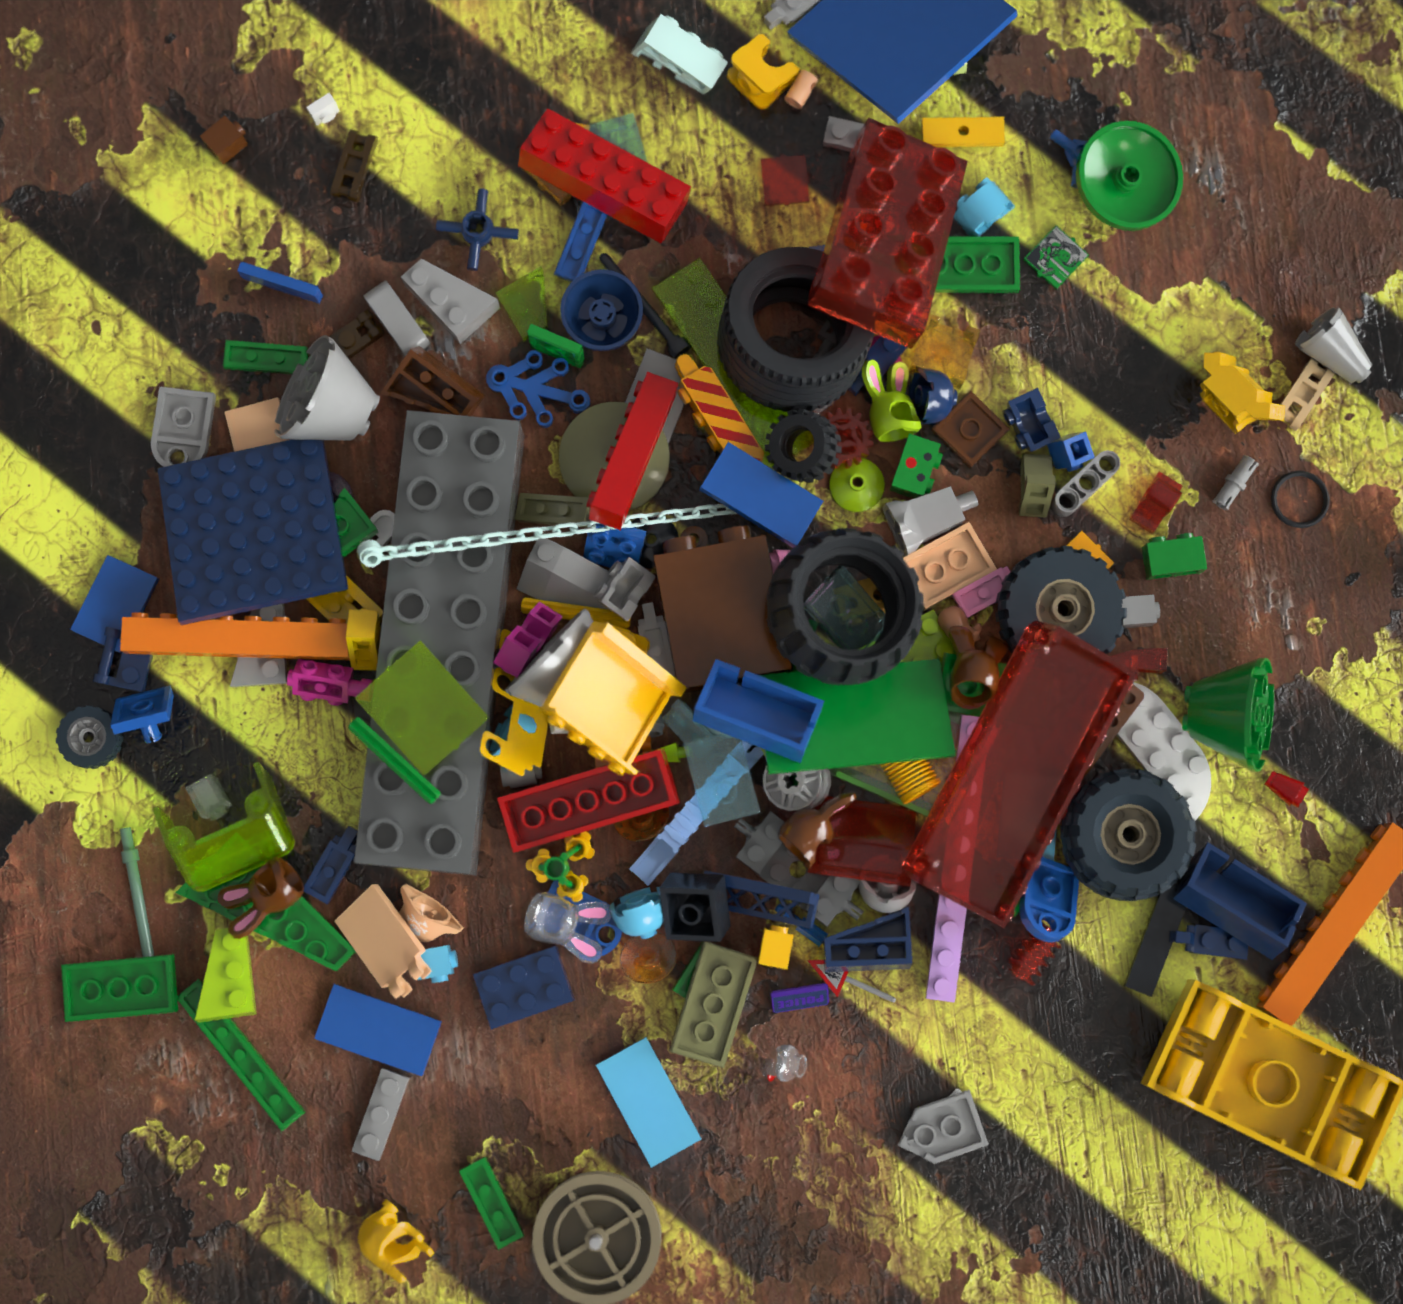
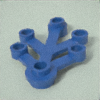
[486,350,591,428]

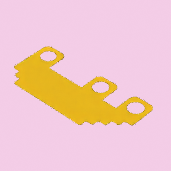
[480,629,548,776]

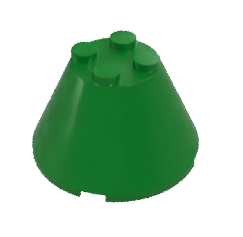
[1182,658,1274,772]

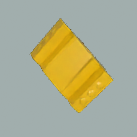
[1200,352,1285,434]

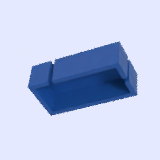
[693,659,824,763]

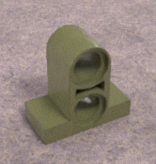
[1019,454,1056,518]

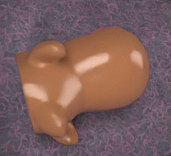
[938,606,982,643]

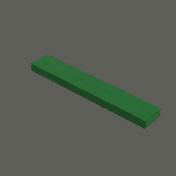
[177,979,306,1131]

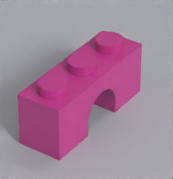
[493,601,563,678]

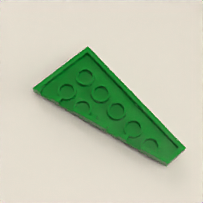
[175,831,356,971]

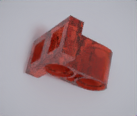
[1129,472,1183,534]

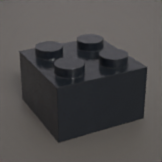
[659,873,731,942]

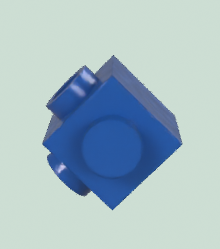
[1047,431,1095,472]

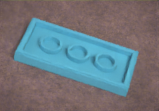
[596,1037,701,1167]

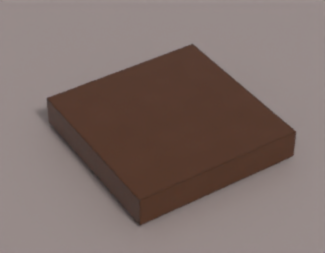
[931,391,1010,469]

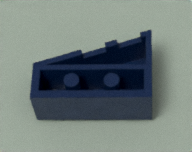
[823,907,913,972]

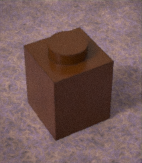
[200,115,248,165]

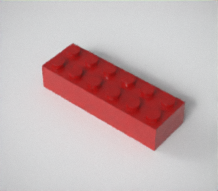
[518,108,691,244]
[497,748,681,853]

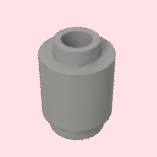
[500,765,543,789]

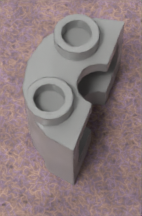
[594,557,656,621]

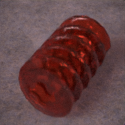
[1006,923,1062,986]

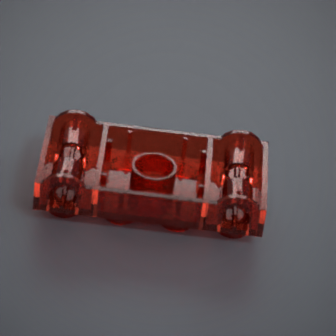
[808,117,968,349]

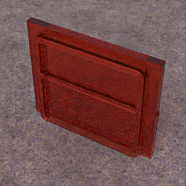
[808,796,916,886]

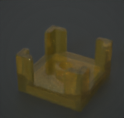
[909,313,980,389]

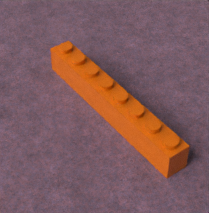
[120,612,350,661]
[1256,822,1403,1026]

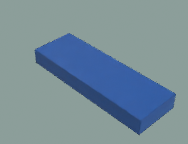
[554,202,607,282]
[237,262,323,304]

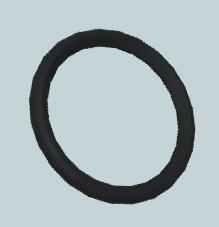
[1271,471,1330,528]

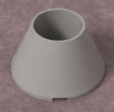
[505,608,593,707]

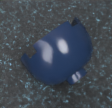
[908,368,958,424]

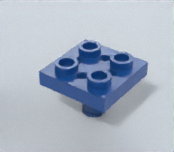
[583,520,647,568]

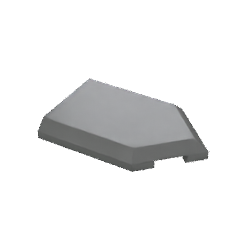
[898,1089,989,1164]

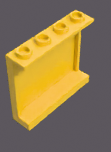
[540,622,687,775]

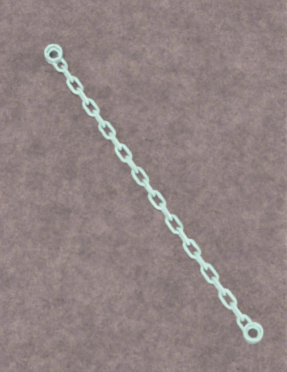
[357,504,737,567]

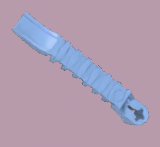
[629,740,764,886]

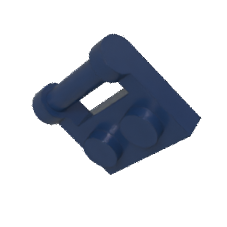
[93,627,153,692]

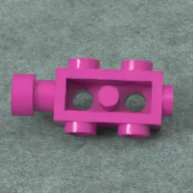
[287,659,375,706]

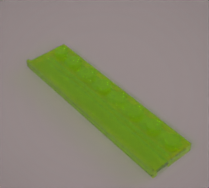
[652,258,814,469]

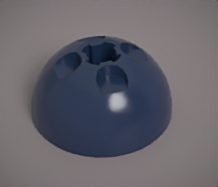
[560,269,643,351]

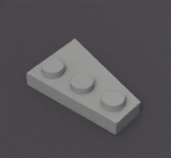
[230,603,287,688]

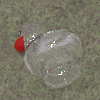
[760,1045,807,1082]

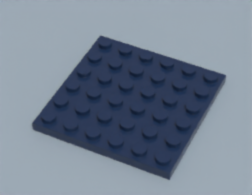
[157,439,348,625]

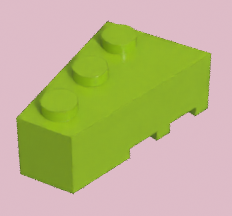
[195,928,256,1023]

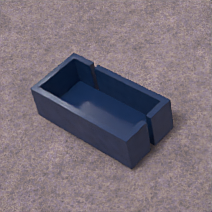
[1173,842,1307,960]

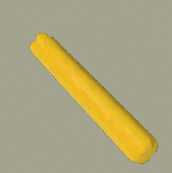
[521,598,631,628]

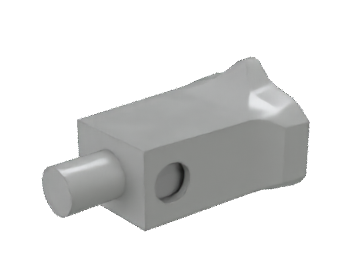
[883,487,978,557]

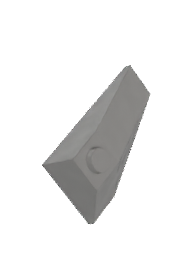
[517,538,611,609]

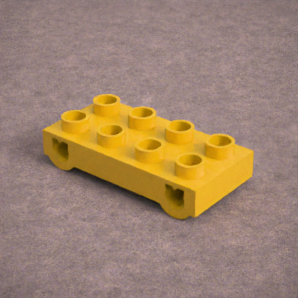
[1140,979,1403,1190]

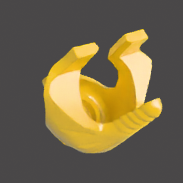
[358,1199,434,1283]

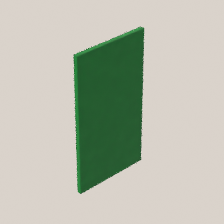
[759,659,956,775]

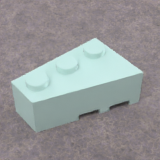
[631,14,728,94]

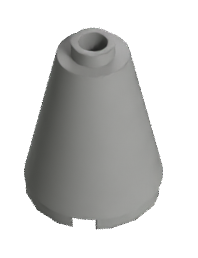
[1295,307,1372,383]

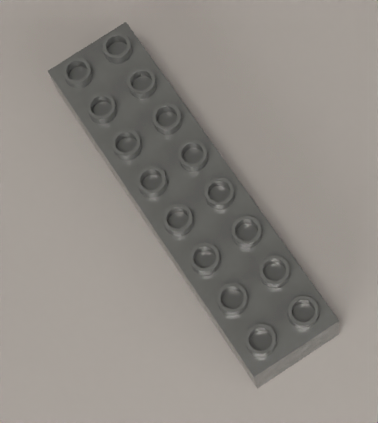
[354,410,525,876]

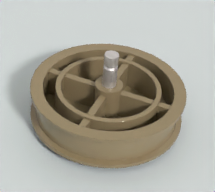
[533,1171,662,1304]

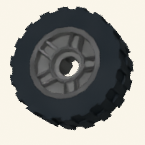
[56,706,123,769]

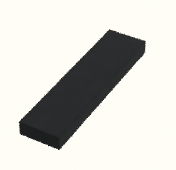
[1123,884,1186,997]

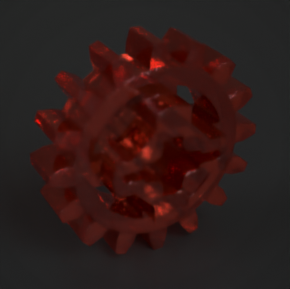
[813,408,874,469]

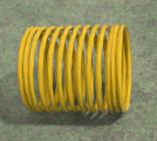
[879,760,941,805]

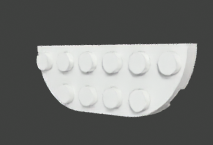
[1116,681,1211,820]

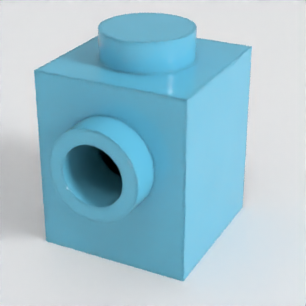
[417,945,458,983]

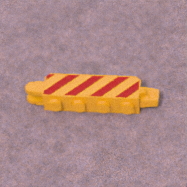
[674,353,764,462]

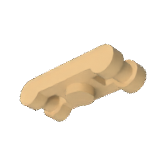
[1280,358,1335,431]

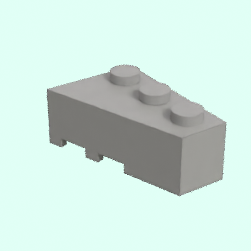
[401,259,500,344]

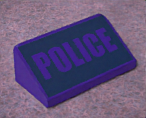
[770,983,829,1013]

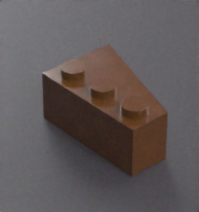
[380,346,485,416]

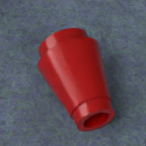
[1264,771,1309,808]

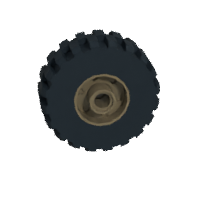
[995,546,1127,674]

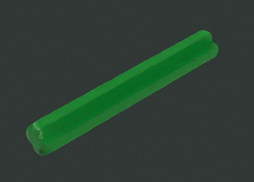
[348,717,440,804]

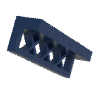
[704,870,820,929]

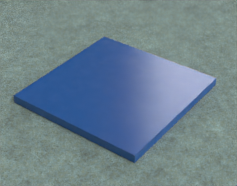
[787,0,1018,124]

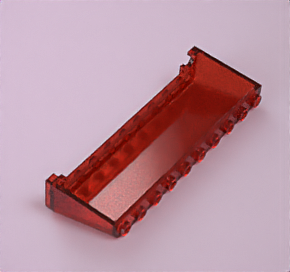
[902,621,1137,929]

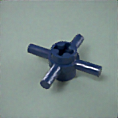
[436,189,519,271]

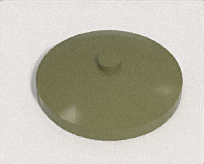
[559,402,670,511]

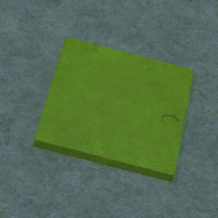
[355,640,489,776]

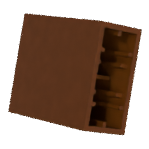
[654,525,792,694]

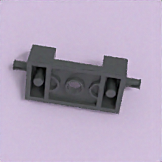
[734,811,864,927]

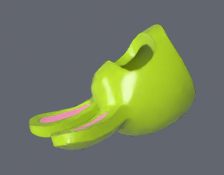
[862,360,922,442]

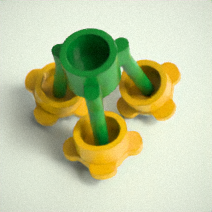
[526,831,595,902]

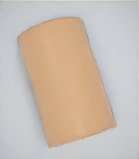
[785,70,818,109]

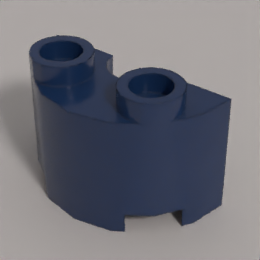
[1002,388,1061,452]

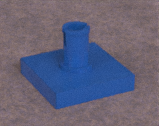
[110,685,174,743]

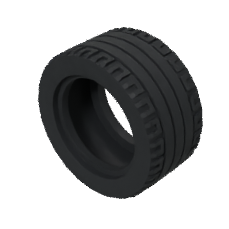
[717,247,876,412]

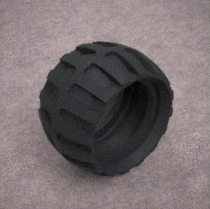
[766,528,924,685]

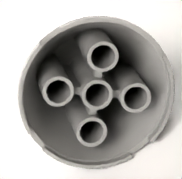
[275,335,380,441]

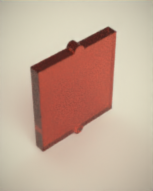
[761,154,809,207]

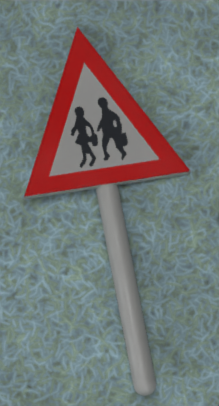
[807,960,896,1002]

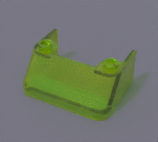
[152,762,295,892]

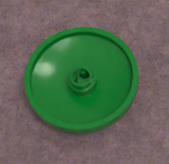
[1076,121,1183,231]

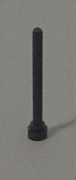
[599,253,691,360]

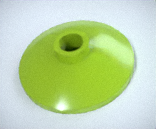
[829,458,885,512]

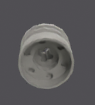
[763,766,831,811]

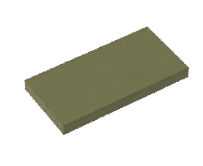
[669,941,758,1068]

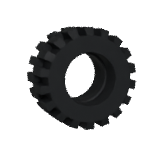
[765,409,842,483]

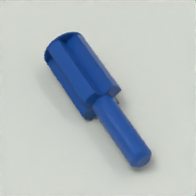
[775,904,828,947]

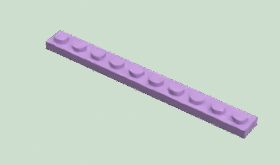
[925,715,991,1002]

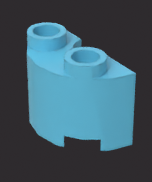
[952,177,1015,237]

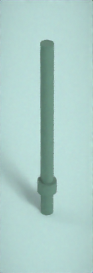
[120,827,154,957]

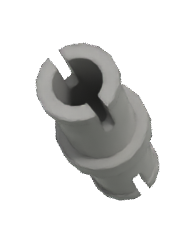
[1213,455,1259,511]

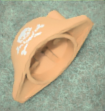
[399,884,463,942]

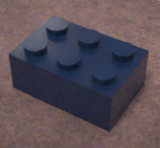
[473,946,575,1029]

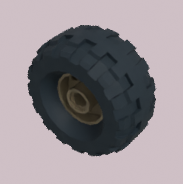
[1060,769,1196,901]

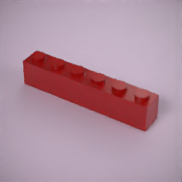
[586,372,679,531]

